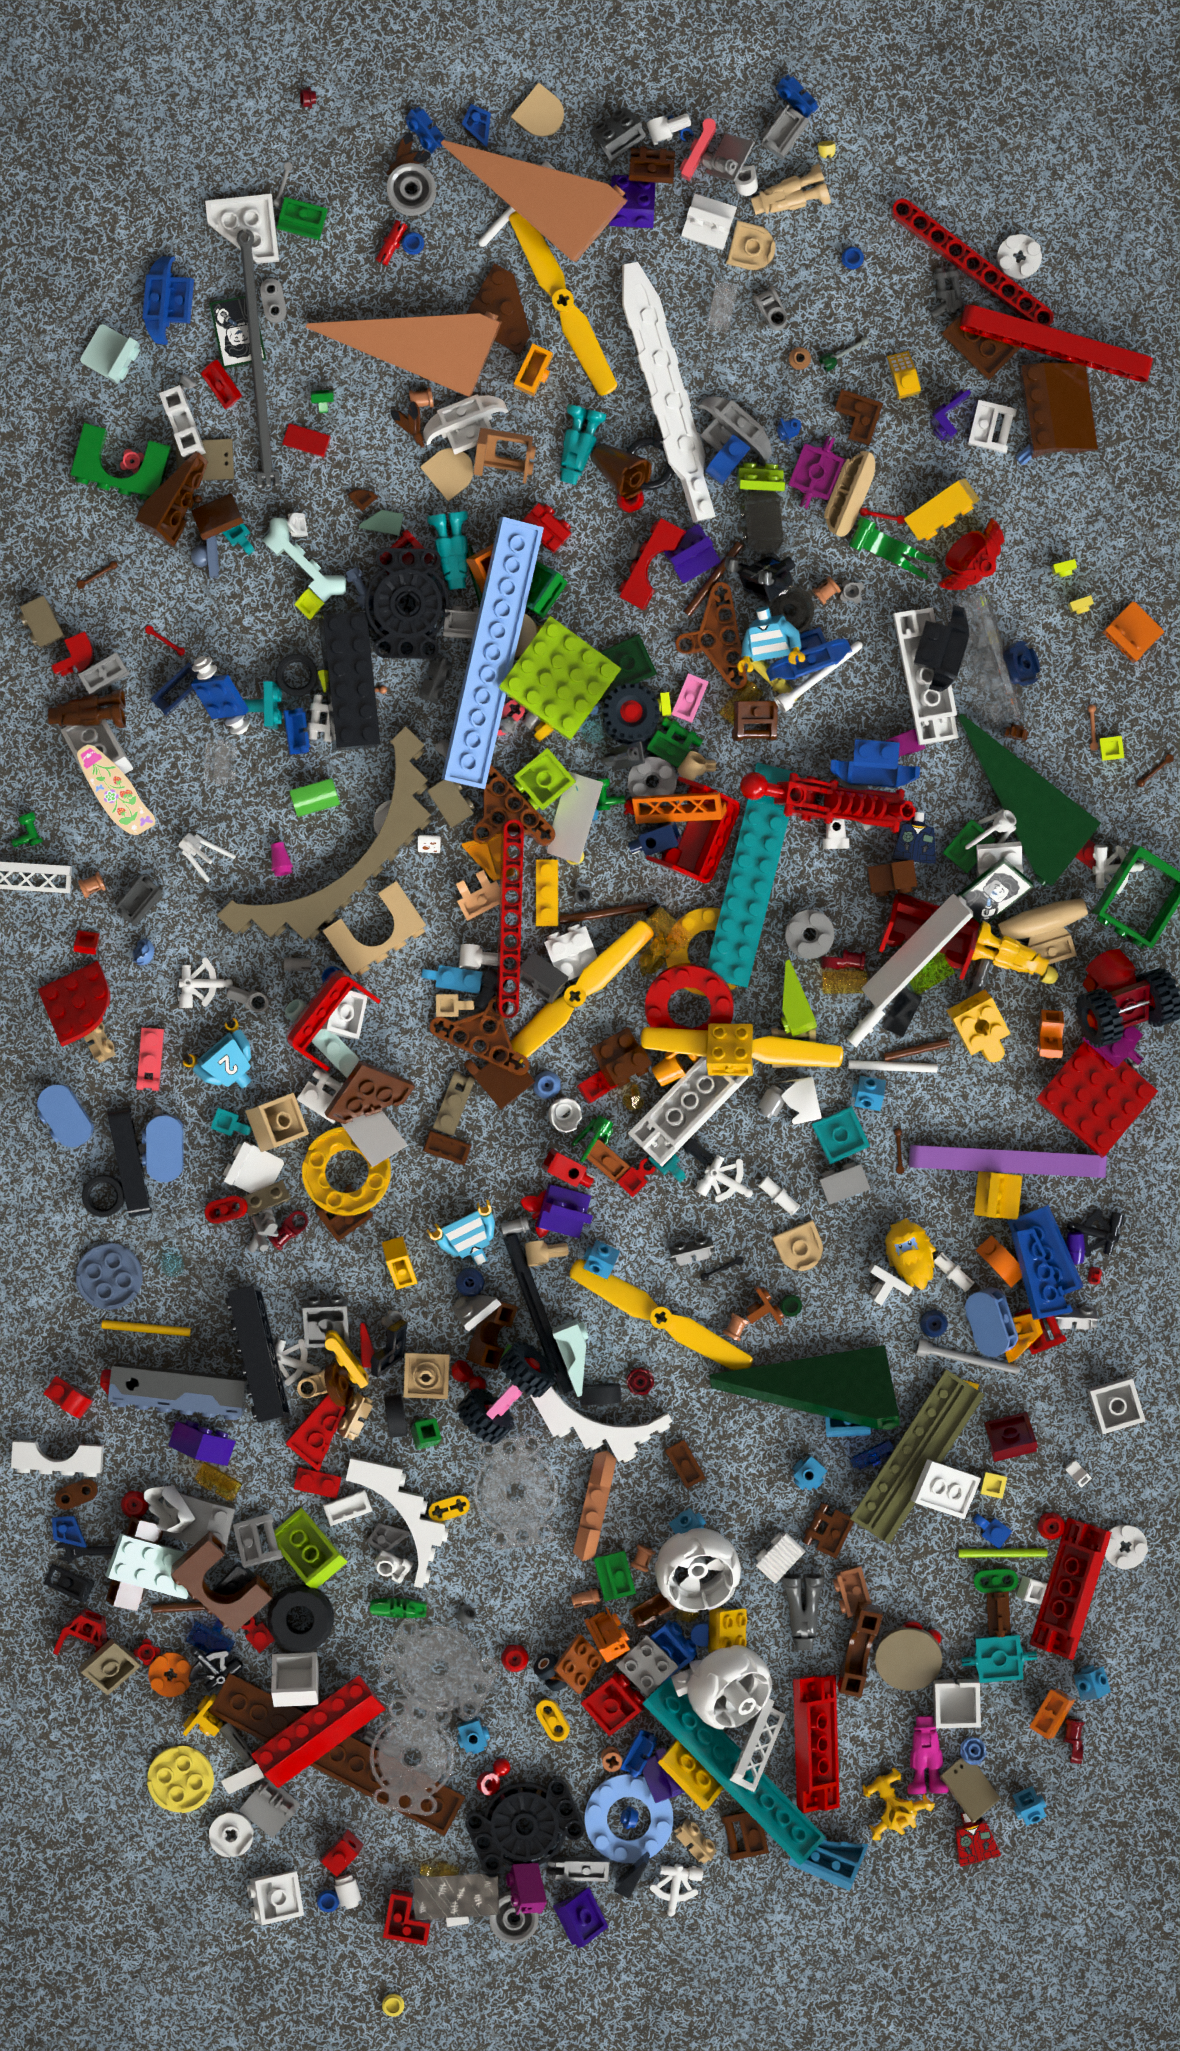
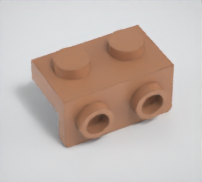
[833,1566,872,1618]

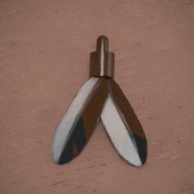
[386,133,431,175]
[391,401,425,448]

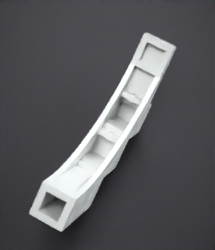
[530,1386,672,1463]
[346,1457,449,1588]

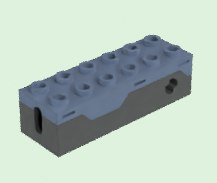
[100,1363,248,1420]

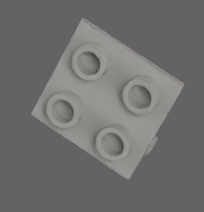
[701,134,755,182]
[616,1635,679,1696]
[239,1777,301,1838]

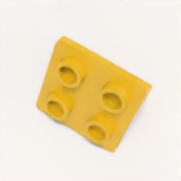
[974,1171,1022,1220]
[708,1608,747,1653]
[182,1693,223,1737]

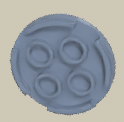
[76,1243,143,1310]

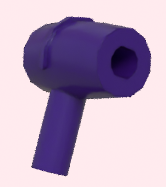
[1066,1232,1086,1265]

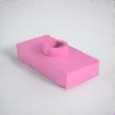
[671,673,709,723]

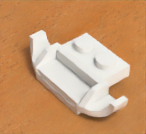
[423,394,509,454]

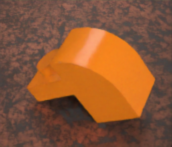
[1037,1009,1064,1058]
[976,1235,1022,1288]

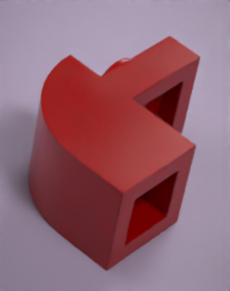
[51,631,94,677]
[43,1375,95,1419]

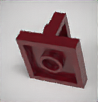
[984,1412,1038,1462]

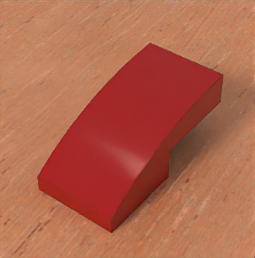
[577,1070,618,1105]

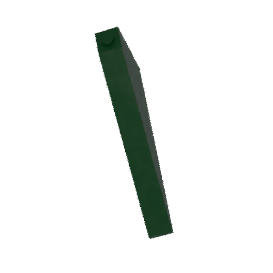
[957,713,1101,887]
[709,1345,900,1430]

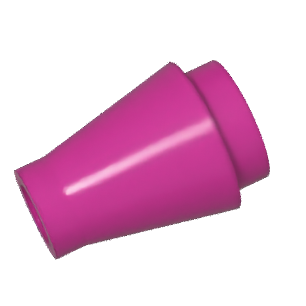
[271,842,293,876]

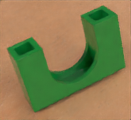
[70,423,172,501]

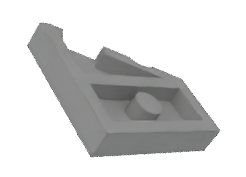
[451,1295,502,1332]

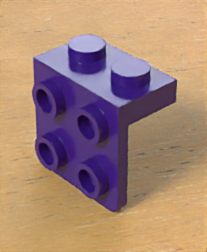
[609,175,656,228]
[930,389,972,443]

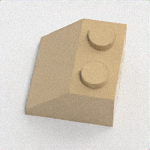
[245,1093,309,1152]

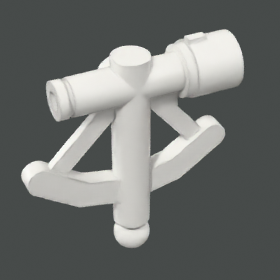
[1092,845,1144,894]
[178,958,233,1008]
[694,1155,753,1202]
[275,1339,321,1386]
[649,1864,703,1916]

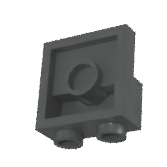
[302,1295,350,1348]

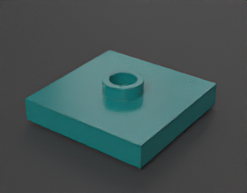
[812,1106,871,1165]

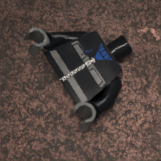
[724,556,795,601]

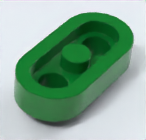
[973,1568,1018,1593]

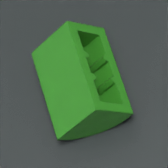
[290,778,340,817]

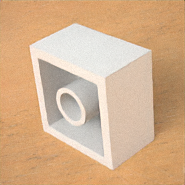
[1087,1377,1145,1434]

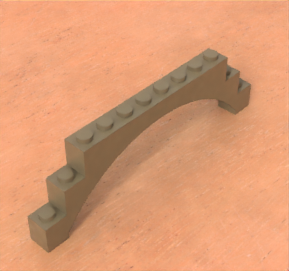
[217,726,432,941]

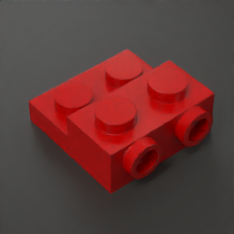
[580,1672,644,1737]

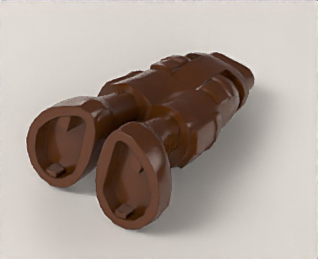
[48,689,126,728]

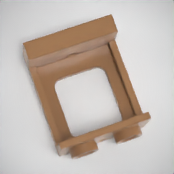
[473,428,536,484]

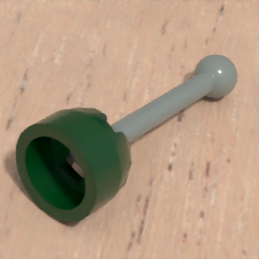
[818,337,869,372]

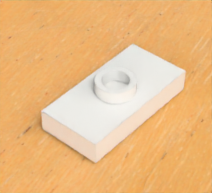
[323,1490,373,1526]

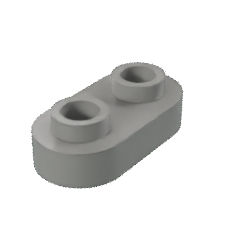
[260,278,287,323]

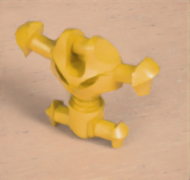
[862,1768,935,1841]

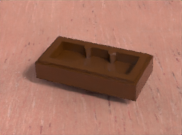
[423,1130,472,1166]

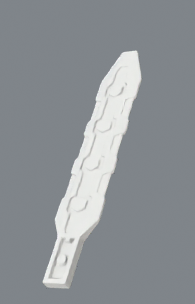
[622,262,716,523]

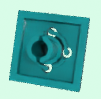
[244,681,282,729]

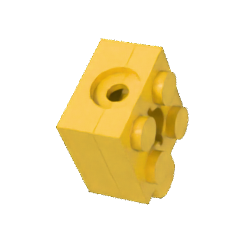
[946,989,1010,1062]

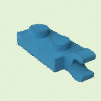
[421,965,483,994]

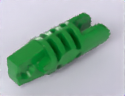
[369,1597,427,1619]

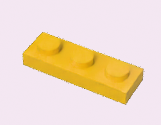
[536,860,558,926]

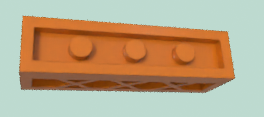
[632,792,727,824]

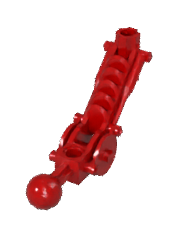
[740,772,916,833]

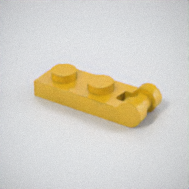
[325,1330,369,1388]

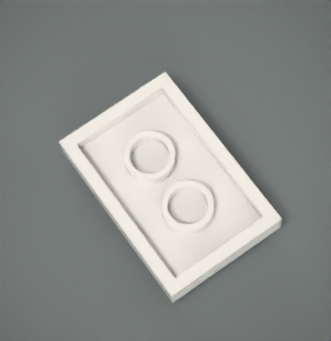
[910,1459,981,1519]

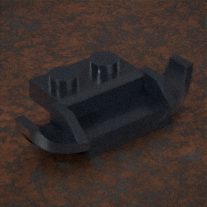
[914,605,970,692]

